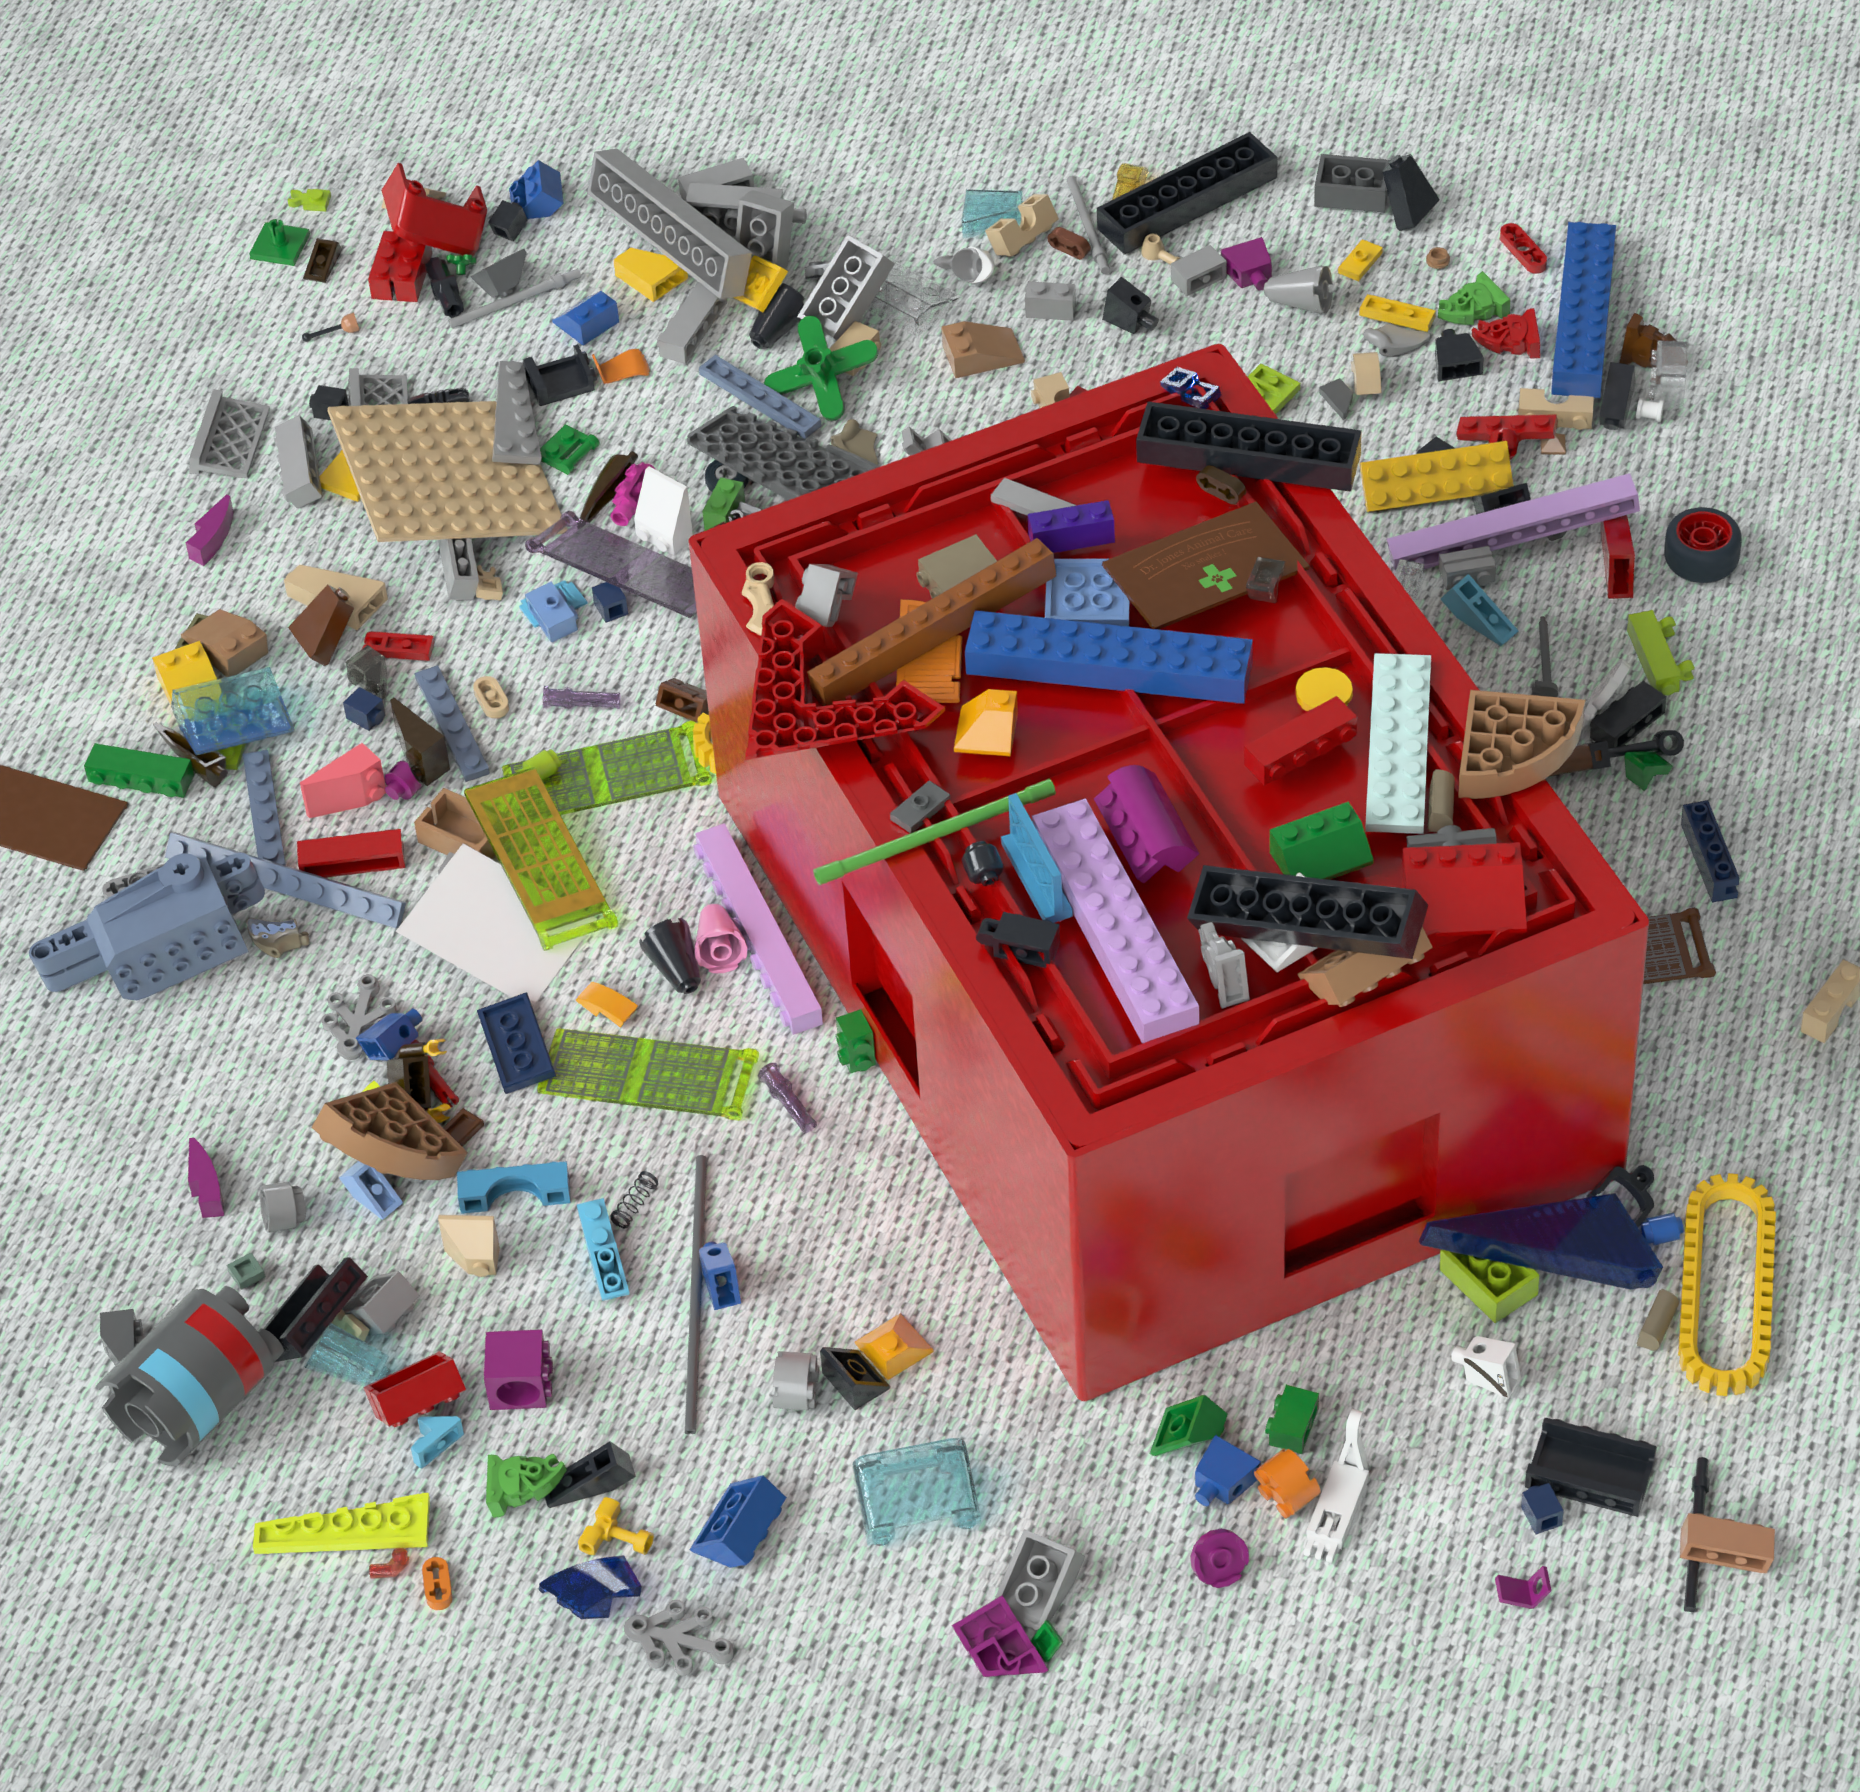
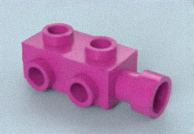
[610,462,656,526]

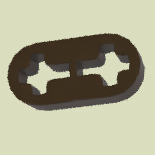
[1196,465,1246,504]

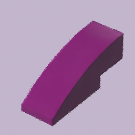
[185,494,234,566]
[188,1138,224,1218]

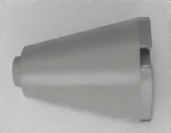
[1264,265,1333,314]

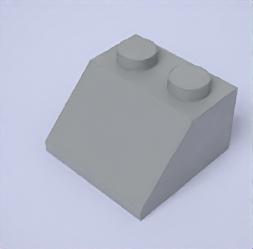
[343,1271,420,1336]

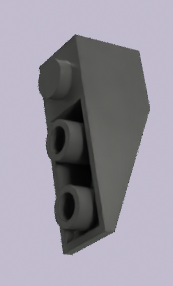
[100,1309,143,1366]

